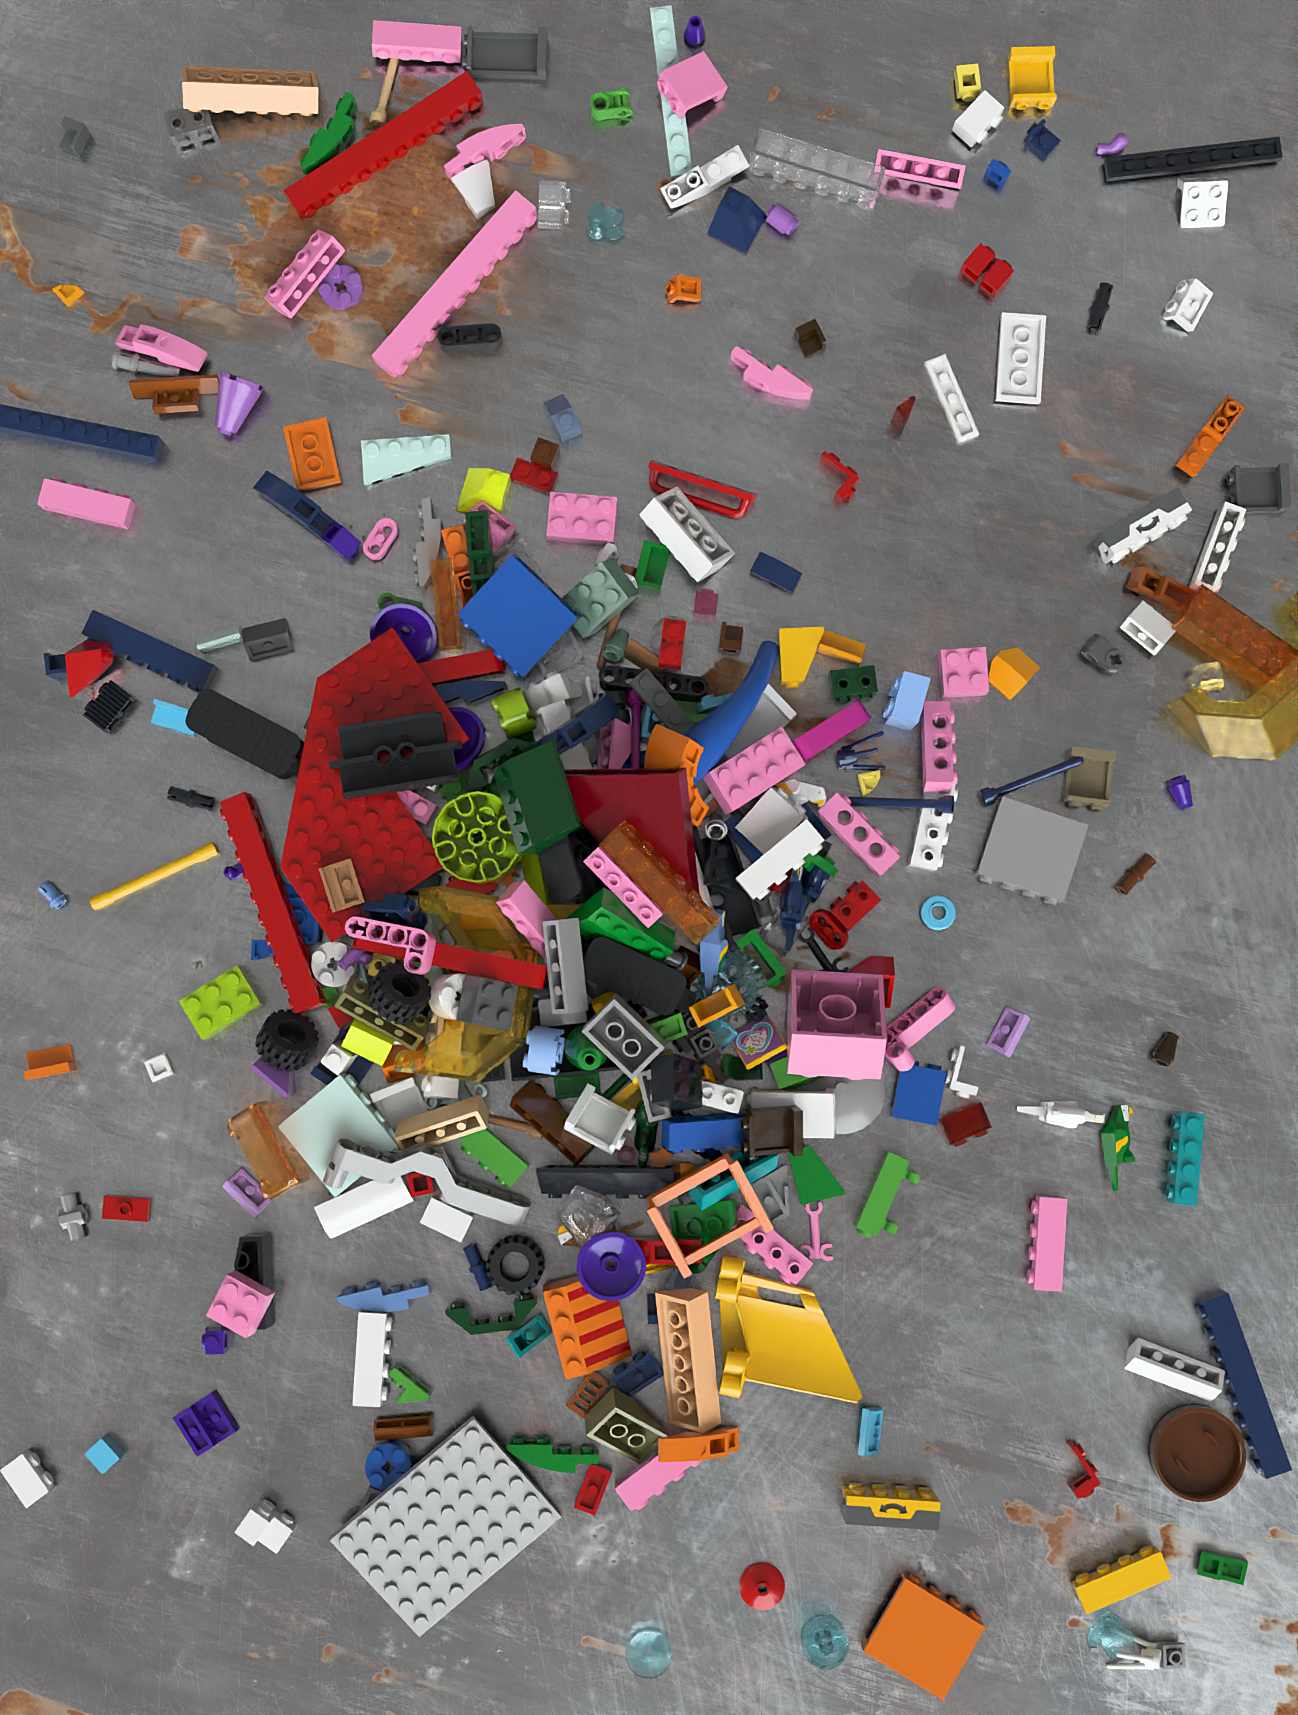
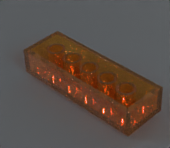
[1171,584,1298,703]

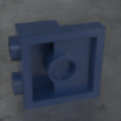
[362,893,428,934]

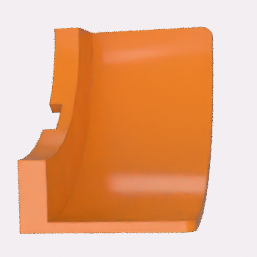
[644,724,709,827]

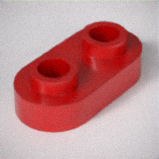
[809,909,849,950]

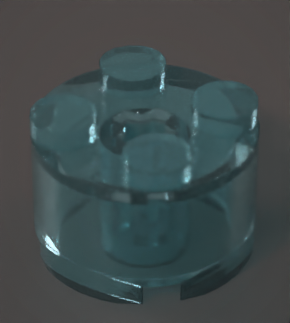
[801,1614,849,1670]

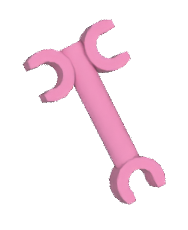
[800,1201,833,1261]

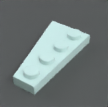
[361,434,452,486]

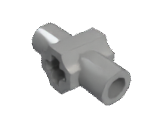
[58,1193,87,1241]

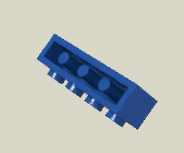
[661,1112,743,1153]

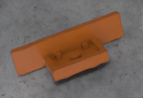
[129,374,219,414]

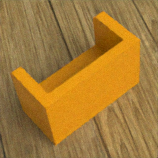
[689,984,745,1027]

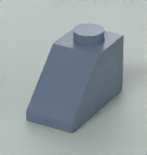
[543,394,582,443]

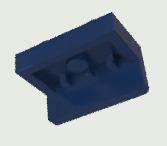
[611,1350,664,1397]

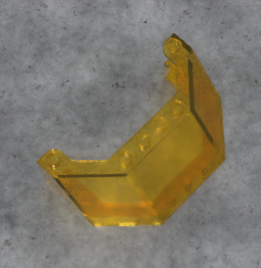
[1167,592,1298,760]
[394,886,539,1082]

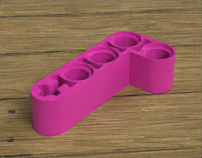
[792,700,872,763]

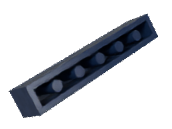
[81,610,219,693]

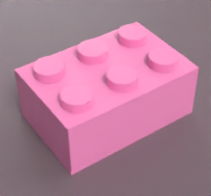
[546,492,618,546]

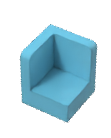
[84,1434,125,1474]

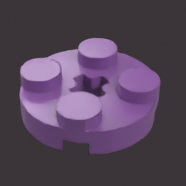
[318,264,364,311]

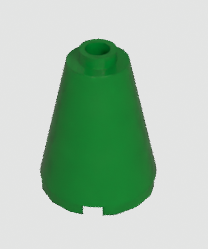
[564,1024,608,1070]

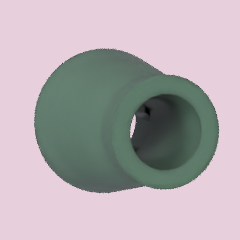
[603,628,629,662]

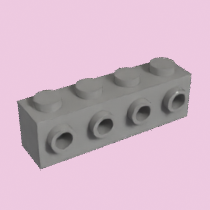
[542,918,588,1014]

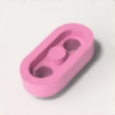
[363,518,398,560]

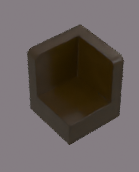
[794,319,827,358]

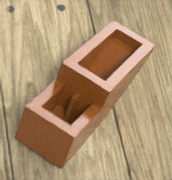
[1126,566,1200,614]

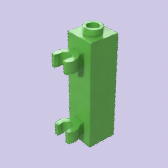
[854,1150,920,1238]

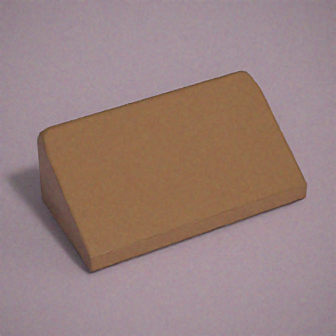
[624,639,667,672]

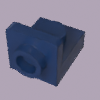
[1025,119,1061,159]

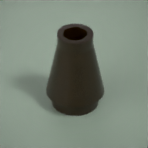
[1152,1032,1179,1067]

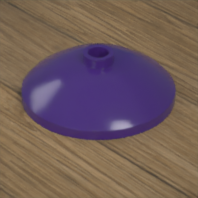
[370,602,437,663]
[448,707,486,770]
[577,1231,646,1301]

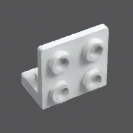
[1177,176,1228,228]

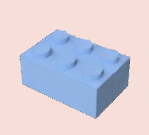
[882,671,931,731]

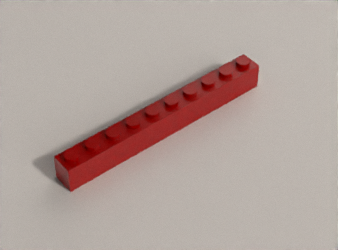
[283,71,483,220]
[220,792,327,1013]

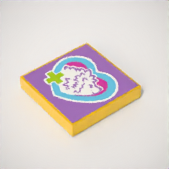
[731,1015,787,1070]

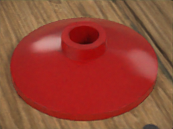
[739,1562,785,1610]

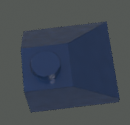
[708,186,767,254]

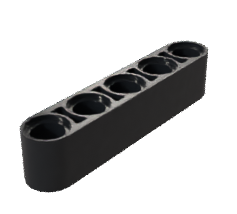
[599,665,708,703]

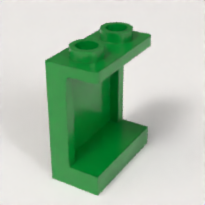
[735,929,787,987]

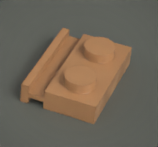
[319,858,365,913]

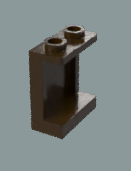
[740,1105,803,1160]

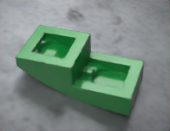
[1197,1551,1248,1586]

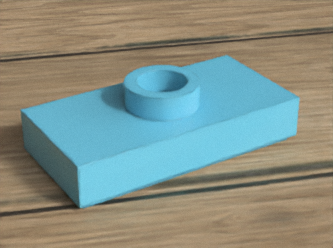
[705,1016,739,1050]
[858,1407,883,1456]

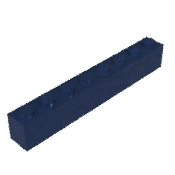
[0,404,164,464]
[1197,1290,1292,1479]

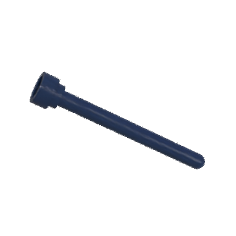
[979,757,1084,807]
[848,795,954,814]

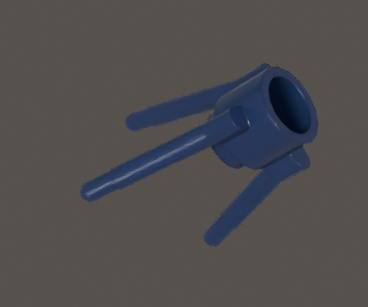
[837,731,886,771]

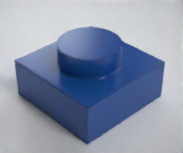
[985,159,1011,186]

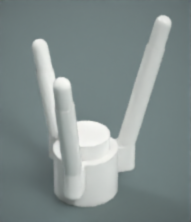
[1106,1628,1161,1670]

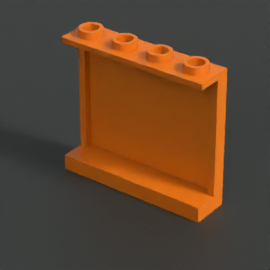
[861,1573,986,1701]

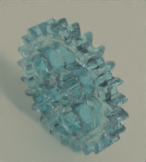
[692,949,765,1023]

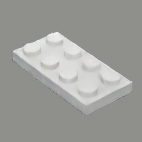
[995,312,1046,404]

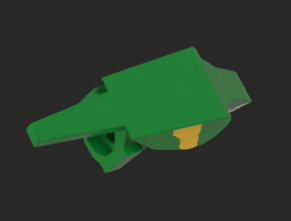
[1101,1105,1135,1191]

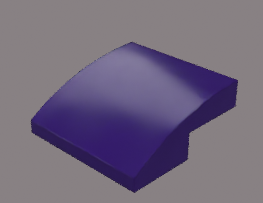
[173,1390,239,1457]

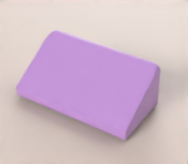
[986,1005,1030,1057]
[223,1167,274,1218]

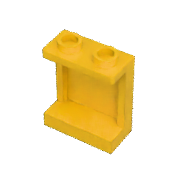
[1008,46,1057,110]

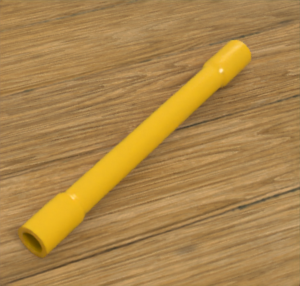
[89,842,219,910]

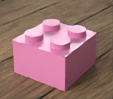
[937,647,989,698]
[206,1271,275,1338]

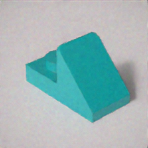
[506,1314,552,1359]

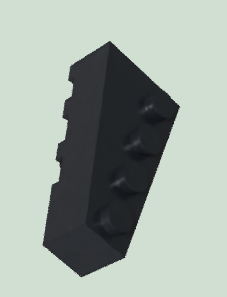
[221,1233,274,1331]

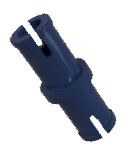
[463,1243,493,1291]

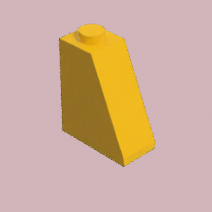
[778,627,824,689]

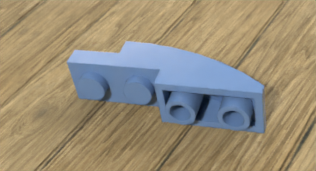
[336,1280,432,1312]

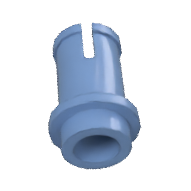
[38,880,67,909]

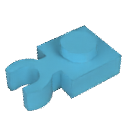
[695,693,732,714]

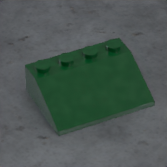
[493,741,581,855]

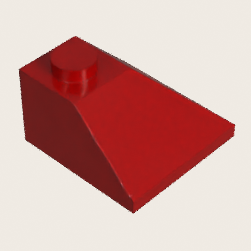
[65,640,114,697]
[849,956,895,1008]

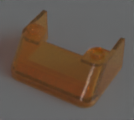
[227,1100,310,1200]

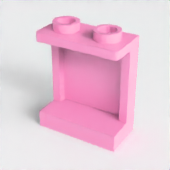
[657,51,728,118]

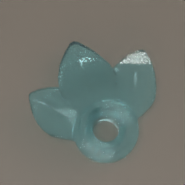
[586,201,625,240]
[1087,1612,1134,1660]

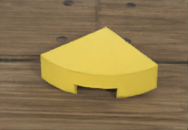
[857,770,880,796]

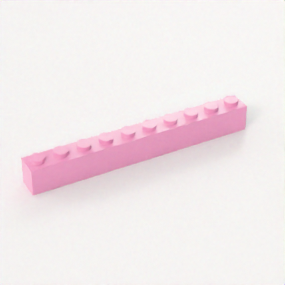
[372,190,537,379]

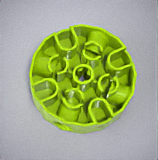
[432,791,523,884]

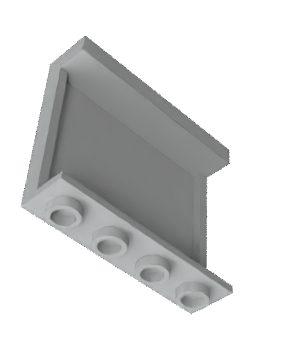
[974,796,1088,905]

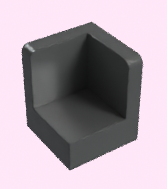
[59,116,90,157]

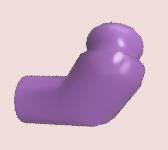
[1096,133,1128,156]
[337,948,372,971]

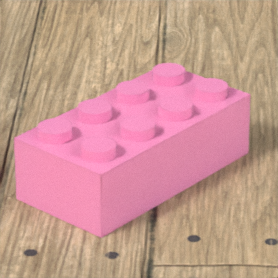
[703,726,806,815]

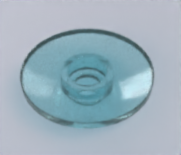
[626,1630,672,1679]

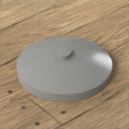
[795,1071,886,1134]

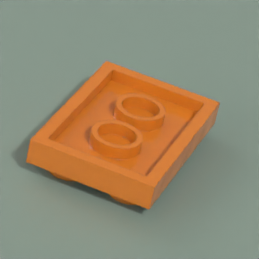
[283,417,342,492]

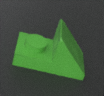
[389,1364,432,1404]

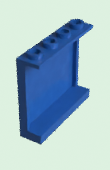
[458,554,581,677]

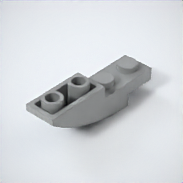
[413,497,443,591]

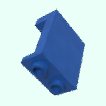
[890,1061,947,1126]

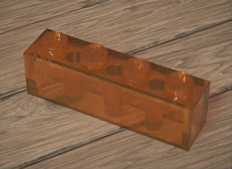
[429,558,462,651]

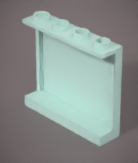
[278,1072,398,1197]

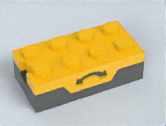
[841,1482,941,1531]

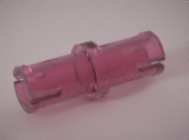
[617,1145,635,1164]

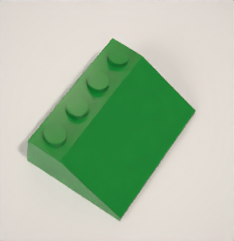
[566,887,675,963]

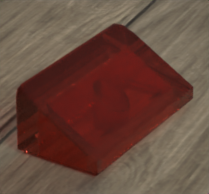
[891,396,916,433]

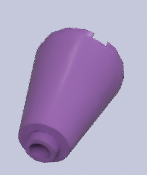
[215,371,264,436]

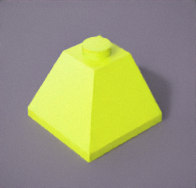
[456,468,511,514]

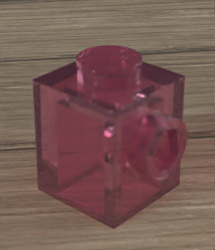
[693,589,718,621]

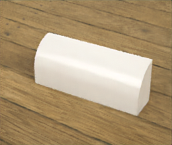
[314,1175,415,1238]

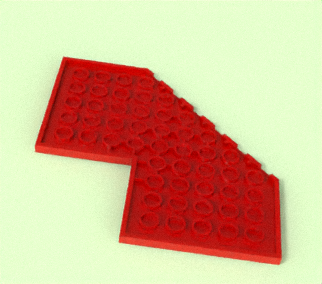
[280,627,470,943]

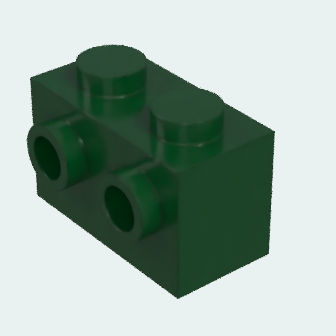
[828,665,878,703]

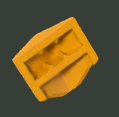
[988,647,1040,700]

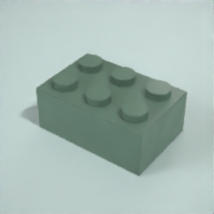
[562,558,640,638]

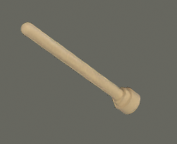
[369,58,399,128]

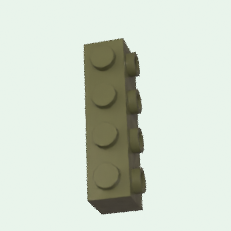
[334,975,431,1051]

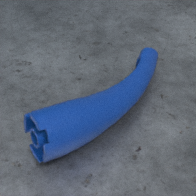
[683,641,779,785]

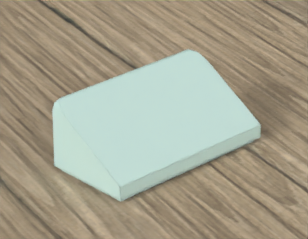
[196,625,243,653]

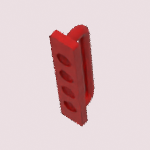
[648,460,757,518]

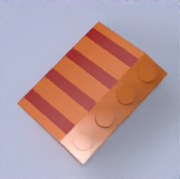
[543,1276,632,1380]

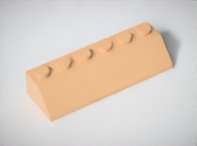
[181,66,318,116]
[655,1288,721,1433]

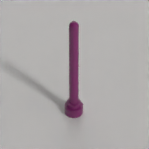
[627,690,644,768]

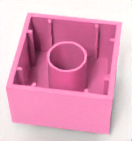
[787,969,887,1080]

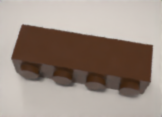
[510,1080,595,1166]

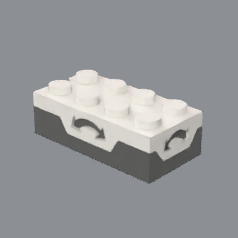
[1092,487,1192,564]

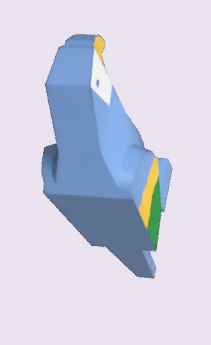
[700,909,728,995]

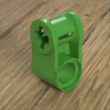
[590,88,633,121]

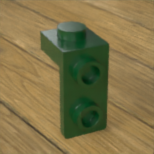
[721,1053,763,1081]

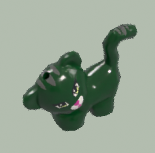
[634,1099,659,1167]

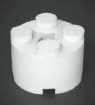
[311,941,360,987]
[428,973,468,1020]

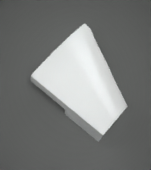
[451,159,496,220]

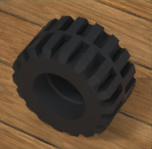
[367,961,431,1025]
[255,1009,319,1072]
[486,1235,545,1296]

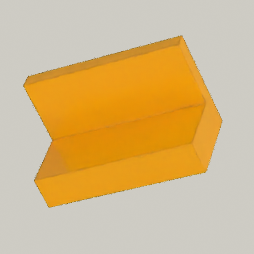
[817,630,866,667]

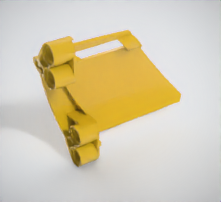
[715,1255,863,1403]

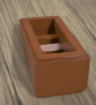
[566,1371,610,1419]

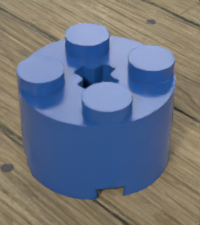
[365,1439,414,1491]

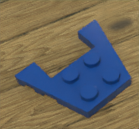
[251,881,321,960]

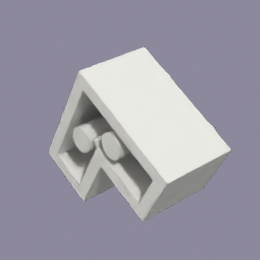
[234,1498,296,1554]

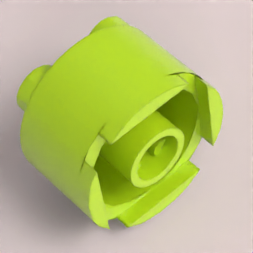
[491,687,537,739]

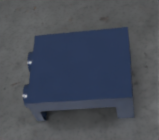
[310,1027,375,1088]

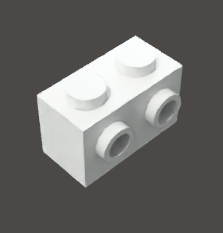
[952,90,1004,148]
[1120,601,1178,656]
[420,1194,475,1242]
[0,1449,55,1508]

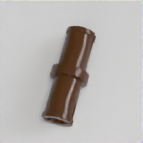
[1116,853,1156,895]

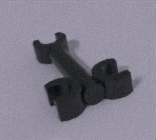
[797,927,849,973]

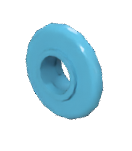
[920,895,956,930]

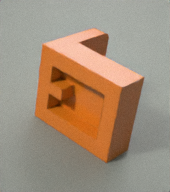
[665,274,701,303]

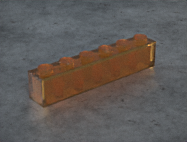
[599,820,721,945]

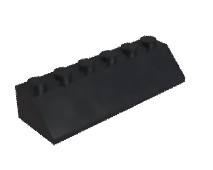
[536,1165,681,1199]

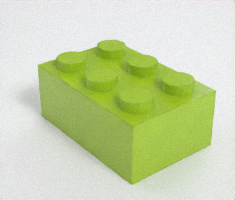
[179,965,265,1040]

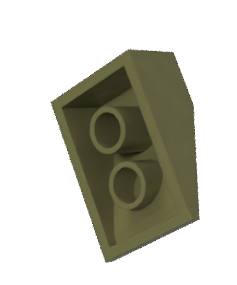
[585,1387,669,1464]

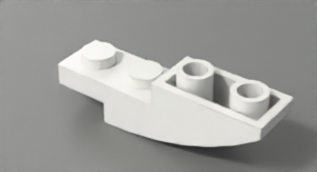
[660,145,749,209]

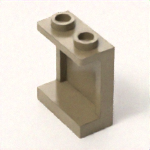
[1062,746,1117,810]

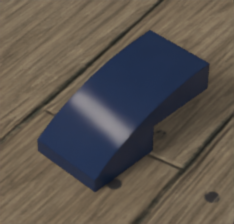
[750,552,802,593]

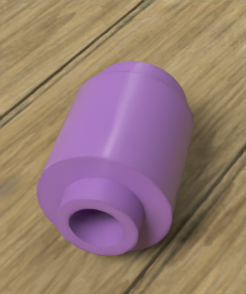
[766,203,799,236]

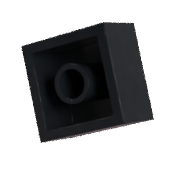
[651,1053,703,1112]

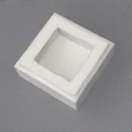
[144,1052,175,1082]

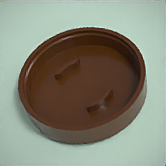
[1150,1405,1246,1502]

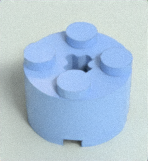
[523,1026,565,1076]

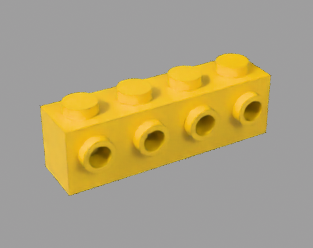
[1071,1546,1172,1614]

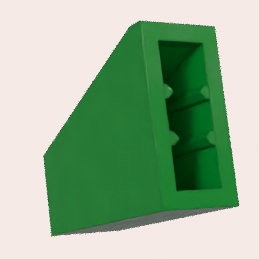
[788,1142,845,1205]

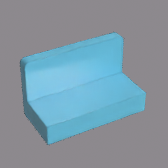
[151,699,196,736]

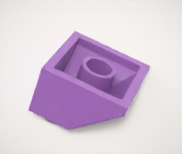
[250,1056,296,1097]

